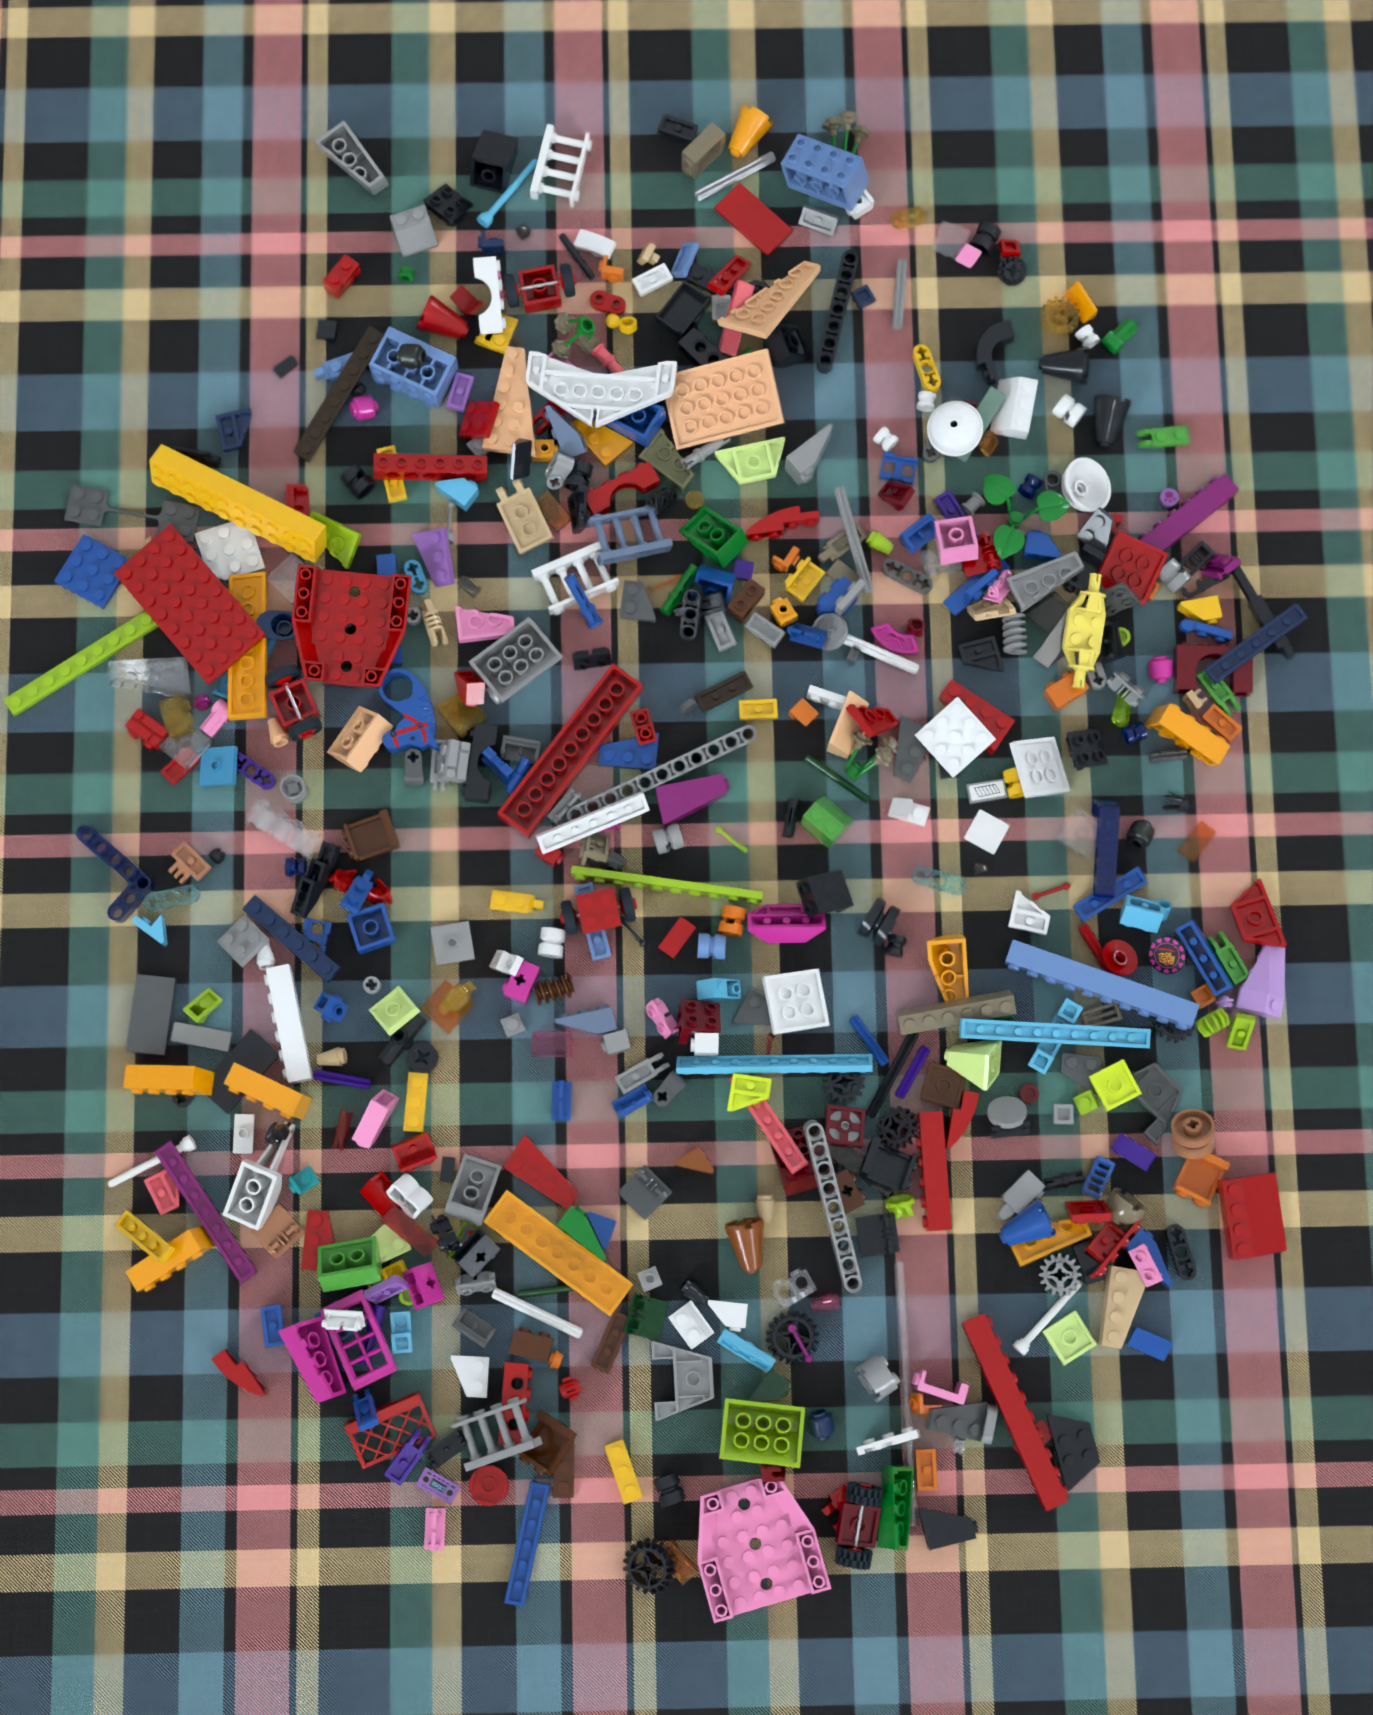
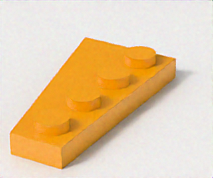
[1010,1219,1092,1267]

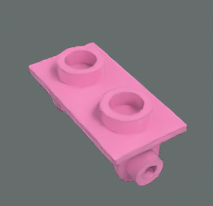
[983,569,1012,603]
[645,997,678,1039]
[1128,1243,1163,1287]
[424,1508,446,1551]

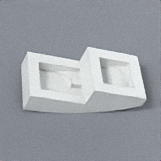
[573,229,616,260]
[489,950,523,976]

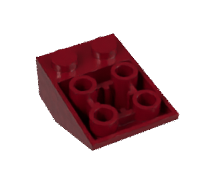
[769,1126,822,1197]

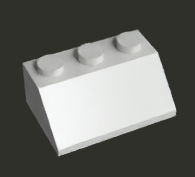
[989,376,1038,440]

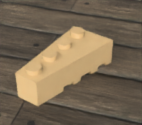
[1098,1266,1146,1349]

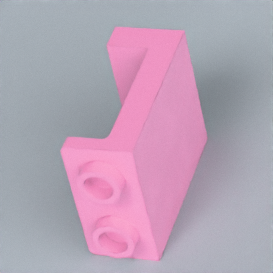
[912,1369,969,1405]

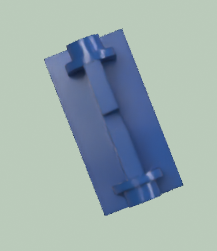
[787,622,828,649]
[551,1080,572,1121]
[611,1083,654,1119]

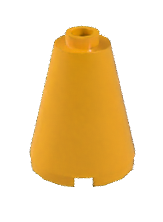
[728,103,774,158]

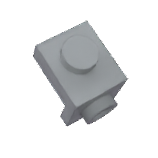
[712,294,731,323]

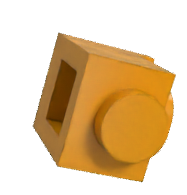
[531,439,558,462]
[770,597,798,629]

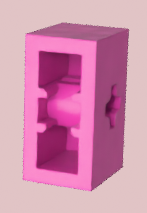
[502,960,541,1005]
[402,1262,445,1310]

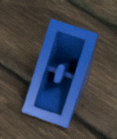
[587,1212,617,1250]

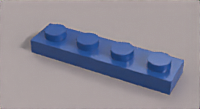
[1072,867,1148,923]

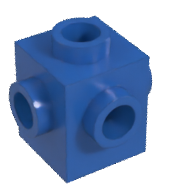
[313,992,349,1023]

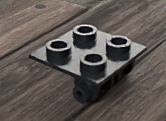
[423,183,474,227]
[1066,728,1108,771]
[855,1212,900,1258]

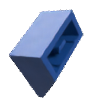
[816,576,859,616]

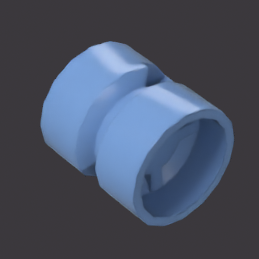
[697,933,726,960]

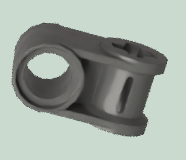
[1042,470,1065,498]
[404,749,425,786]
[654,1070,688,1107]

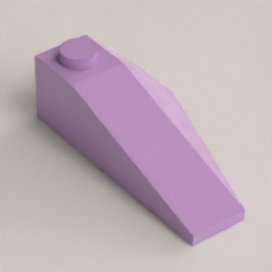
[1235,945,1285,1018]

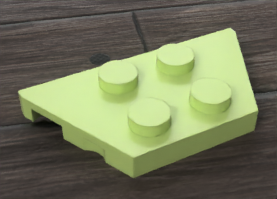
[714,437,785,485]

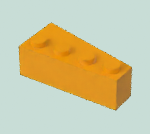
[1144,703,1230,766]
[224,1062,313,1120]
[123,1065,215,1096]
[125,1226,216,1292]

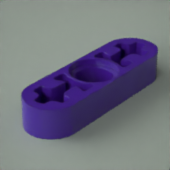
[237,751,276,790]

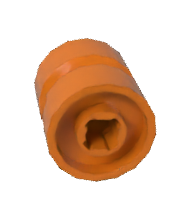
[718,905,747,937]

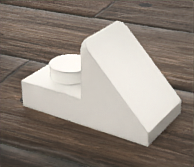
[888,797,930,827]

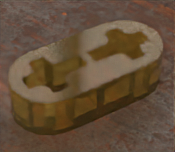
[891,207,926,229]

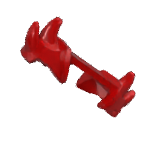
[329,869,392,905]

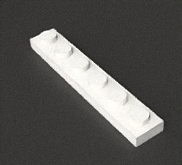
[535,791,650,854]

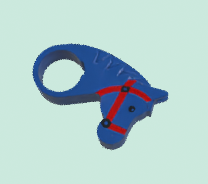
[378,668,440,753]

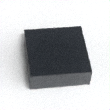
[316,319,338,341]

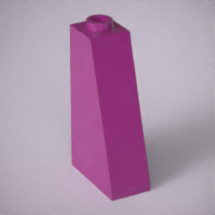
[655,773,730,828]

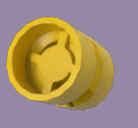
[1002,767,1024,799]

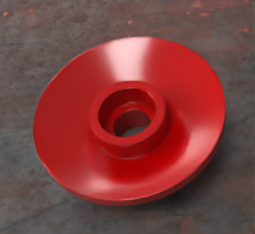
[1102,940,1138,976]

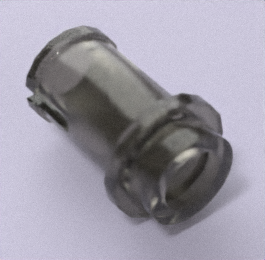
[456,575,481,598]

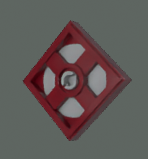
[824,1104,865,1149]

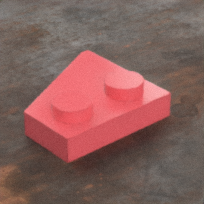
[144,1169,180,1216]

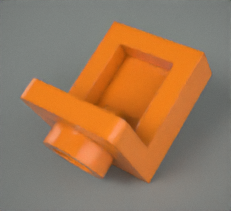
[598,255,624,283]
[771,546,801,573]
[909,1393,942,1417]

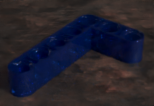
[1092,799,1120,898]
[76,825,155,923]

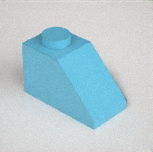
[435,478,479,511]

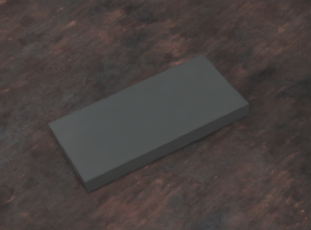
[126,974,177,1056]

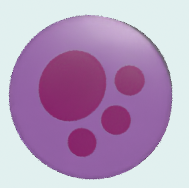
[1159,488,1179,508]

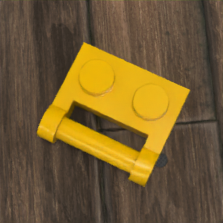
[474,313,519,354]

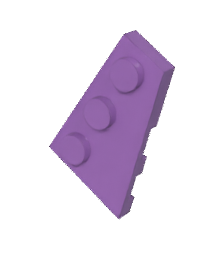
[412,527,455,587]

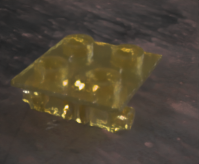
[436,693,488,738]

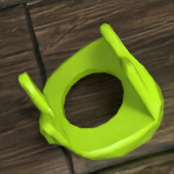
[885,1194,915,1221]

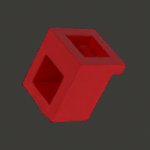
[534,845,565,868]

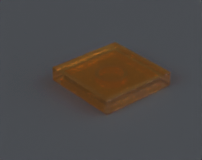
[420,980,475,1034]

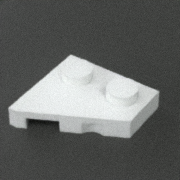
[1008,890,1050,936]
[451,1355,490,1398]

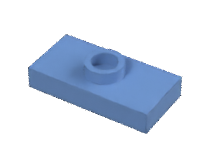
[670,242,699,278]

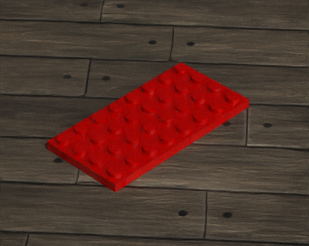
[114,523,267,685]

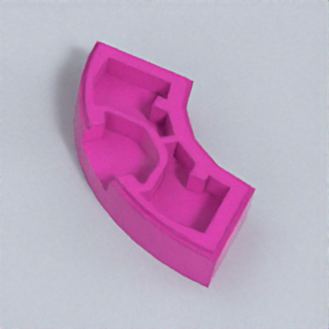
[871,623,919,655]

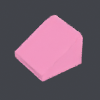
[955,244,982,268]

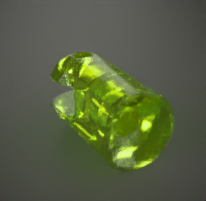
[1111,692,1133,728]

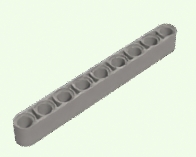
[803,1120,862,1293]

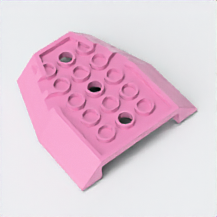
[697,1477,831,1623]

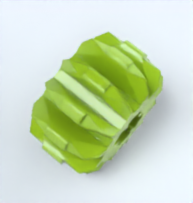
[1196,1008,1231,1037]

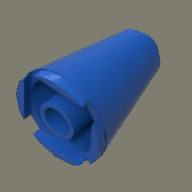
[999,1199,1057,1246]

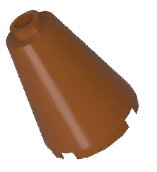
[725,1217,764,1274]

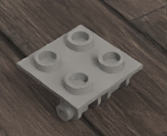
[1107,671,1146,707]

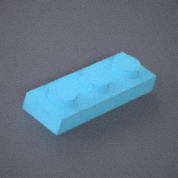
[717,1329,776,1373]

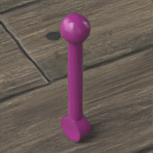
[788,1324,813,1363]

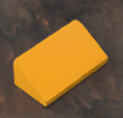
[1065,281,1098,324]

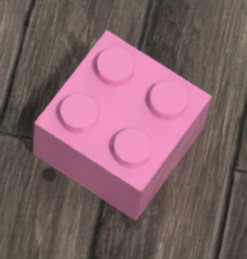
[934,516,978,565]

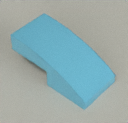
[390,1309,413,1354]

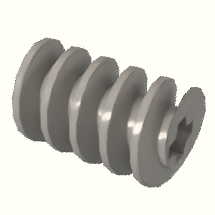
[1002,613,1027,655]

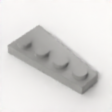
[1006,551,1084,612]

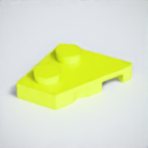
[727,1073,773,1112]

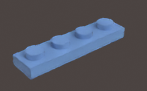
[574,882,612,962]

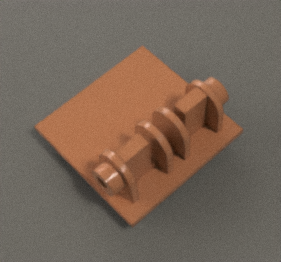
[250,1204,305,1260]

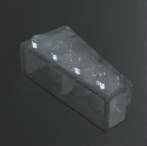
[107,657,191,699]
[243,798,323,860]

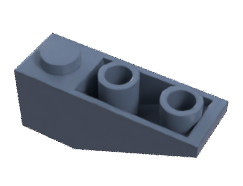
[544,405,589,458]
[555,1005,617,1036]

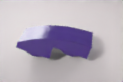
[1111,1133,1157,1172]

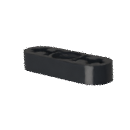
[1165,1224,1196,1281]

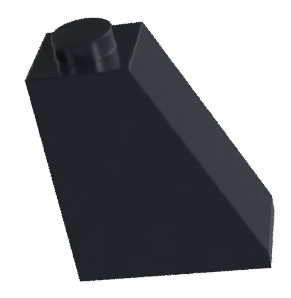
[917,1508,978,1550]

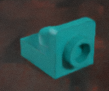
[288,1166,320,1195]

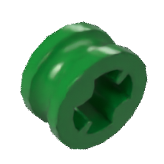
[397,266,415,282]

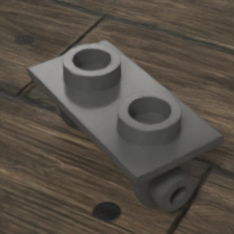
[586,851,627,872]

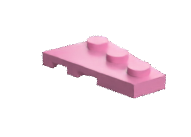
[455,606,515,643]

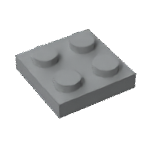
[217,914,270,968]

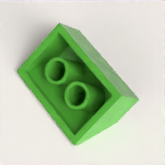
[317,1236,382,1292]

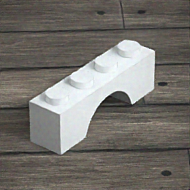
[473,256,506,334]

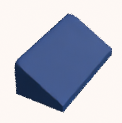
[1127,1327,1173,1361]

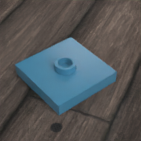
[199,746,238,787]

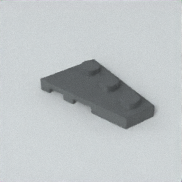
[893,715,927,783]
[925,1401,988,1441]

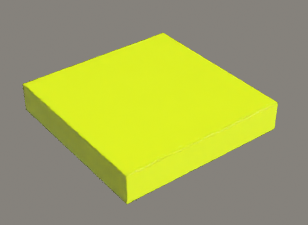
[1088,1059,1142,1112]

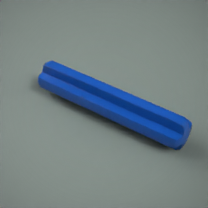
[849,1015,889,1066]

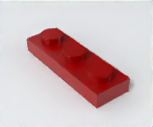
[707,254,752,297]

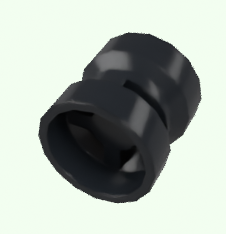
[884,934,907,958]

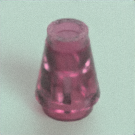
[811,1291,841,1312]

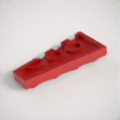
[503,1134,579,1210]

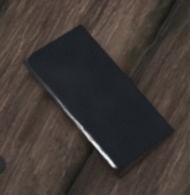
[510,438,532,480]

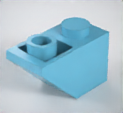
[696,978,741,1001]

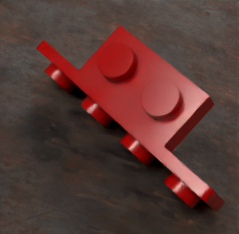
[1085,1218,1143,1279]

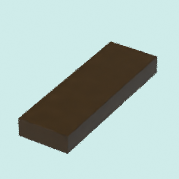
[694,670,753,713]

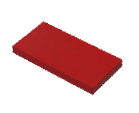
[714,182,793,257]

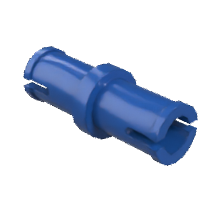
[504,756,532,794]

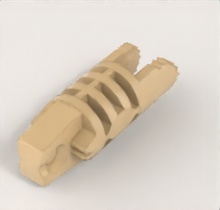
[421,599,448,647]

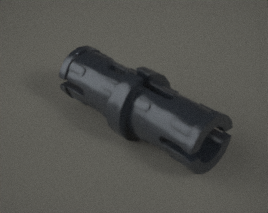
[782,798,800,838]
[1044,1170,1085,1191]

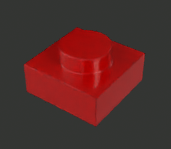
[998,239,1021,258]

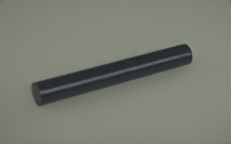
[559,233,596,281]

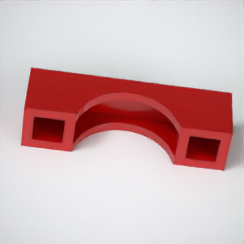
[587,461,660,515]

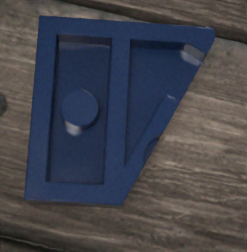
[215,408,252,453]

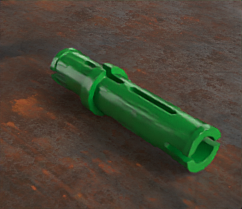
[660,563,699,616]

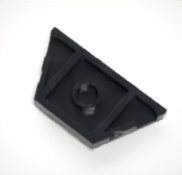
[1046,1414,1100,1491]

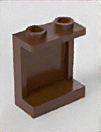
[341,809,401,863]
[518,1410,577,1476]

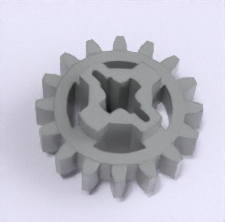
[1039,1253,1083,1297]

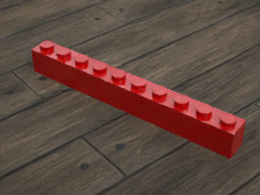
[961,1313,1069,1511]

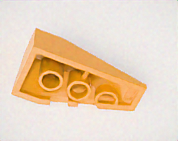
[927,934,969,1002]

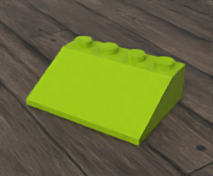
[719,1398,805,1468]

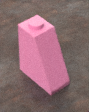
[352,1089,400,1149]

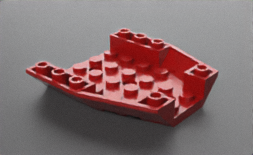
[292,564,412,688]

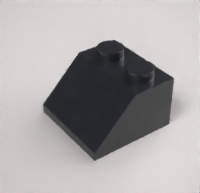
[762,323,812,368]

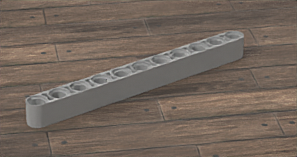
[566,725,757,822]

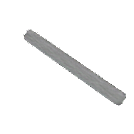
[834,486,874,593]

